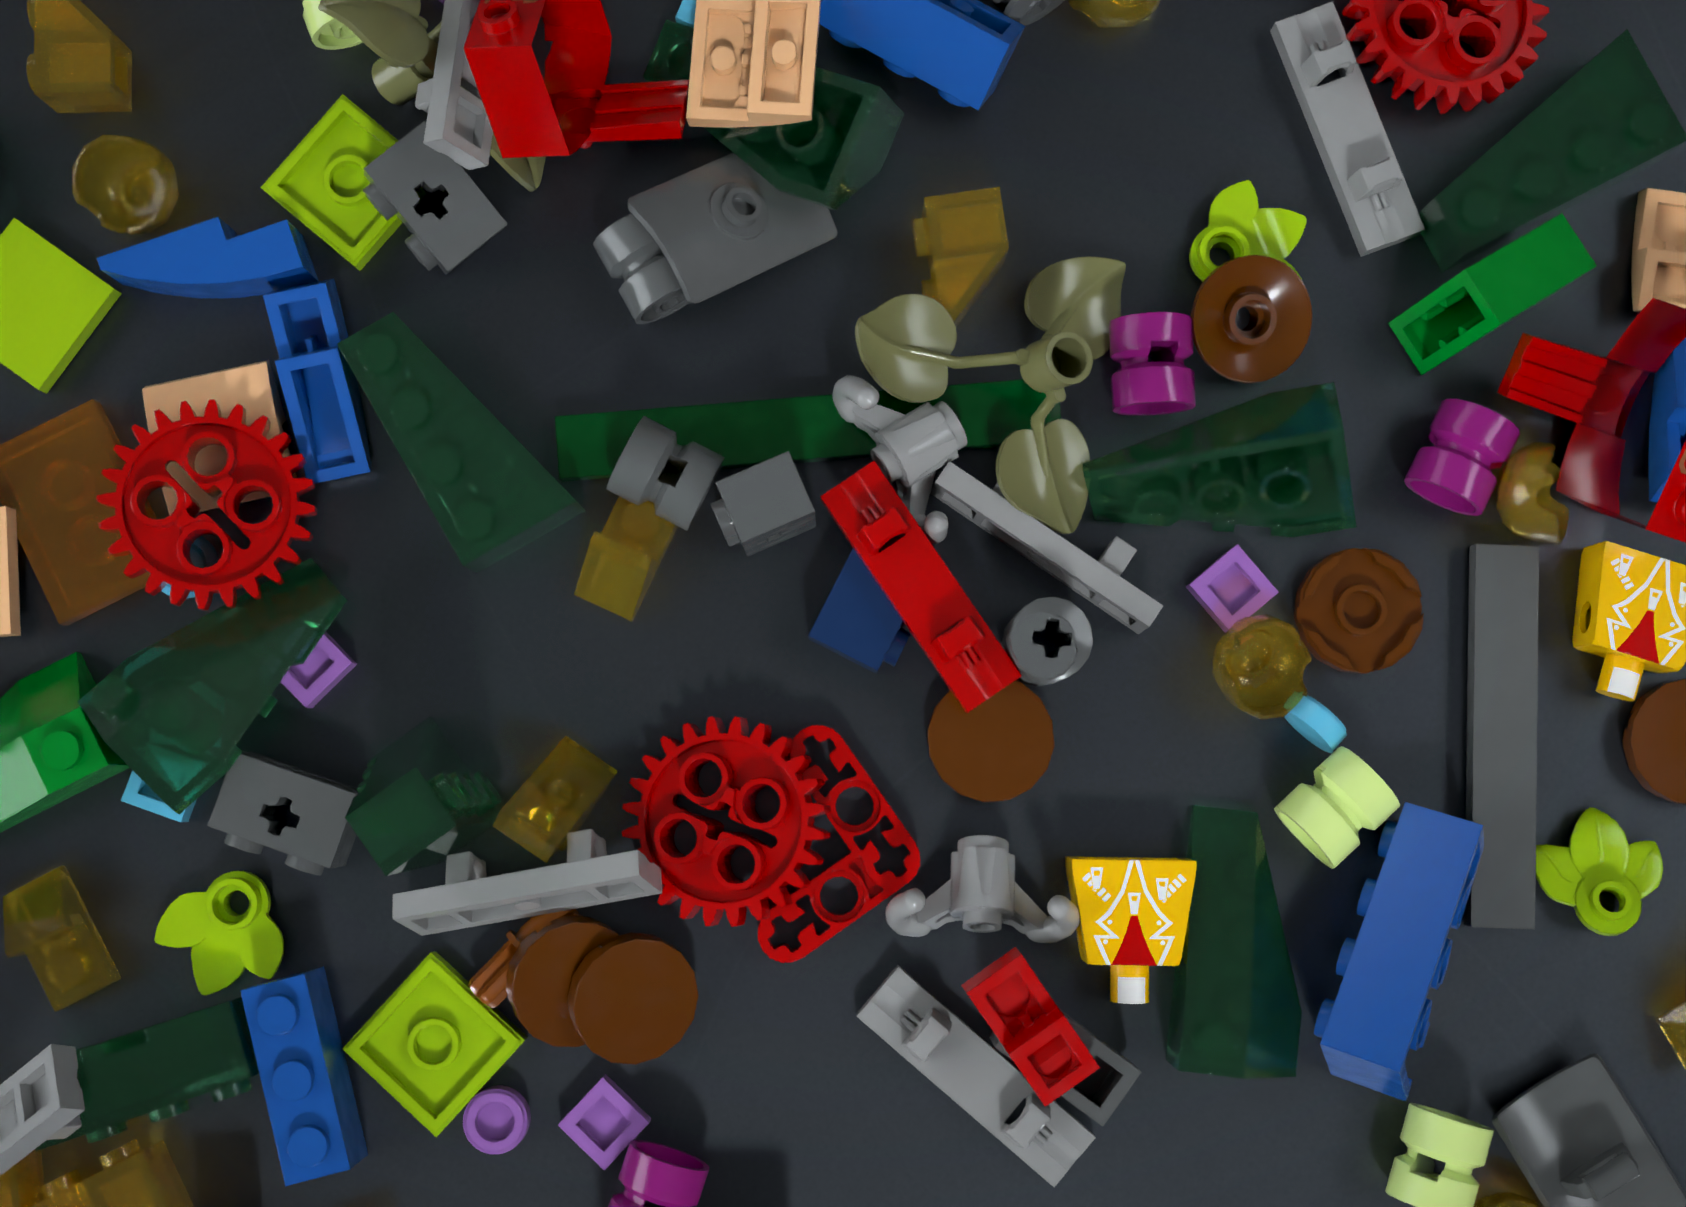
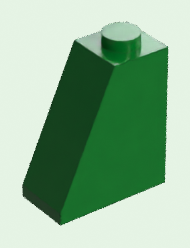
[1388,213,1597,375]

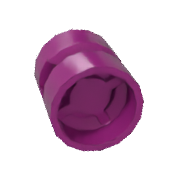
[1109,312,1196,416]
[1404,399,1520,516]
[609,1140,710,1207]

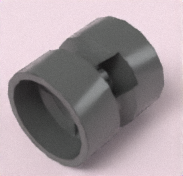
[593,213,689,324]
[606,416,725,531]

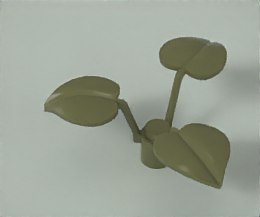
[318,0,546,193]
[855,256,1126,534]

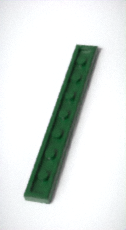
[555,379,1061,482]

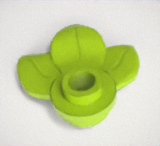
[1189,180,1307,282]
[1536,807,1663,936]
[154,871,284,995]

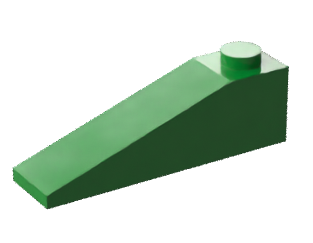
[0,652,134,833]

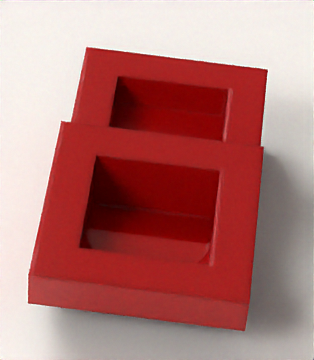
[961,947,1100,1107]

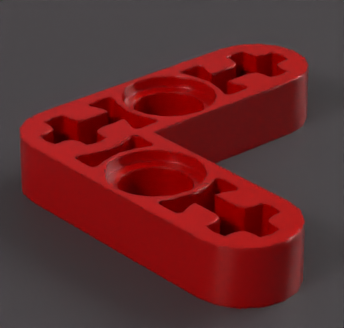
[758,725,920,963]

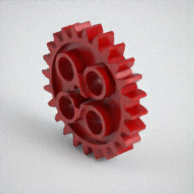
[1342,0,1549,114]
[96,399,317,611]
[622,716,831,927]

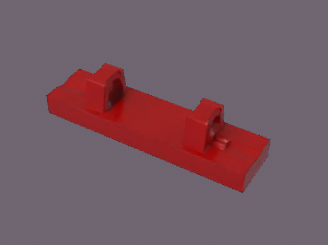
[820,461,1022,713]

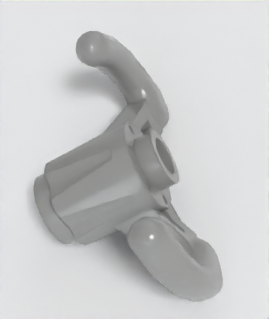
[832,375,967,546]
[885,835,1080,943]

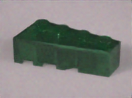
[1419,29,1686,273]
[337,312,586,573]
[345,716,503,876]

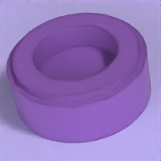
[463,1085,531,1154]

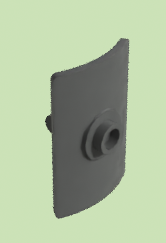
[628,136,837,304]
[1492,1053,1686,1207]

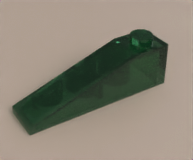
[643,19,905,210]
[1083,382,1357,537]
[78,558,347,814]
[1166,805,1302,1079]

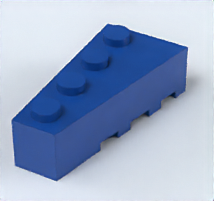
[1314,802,1484,1102]

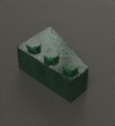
[13,997,259,1152]

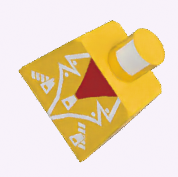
[1572,541,1686,701]
[1065,856,1197,1004]

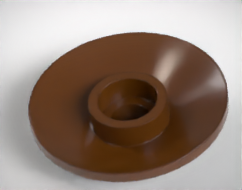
[1191,255,1312,383]

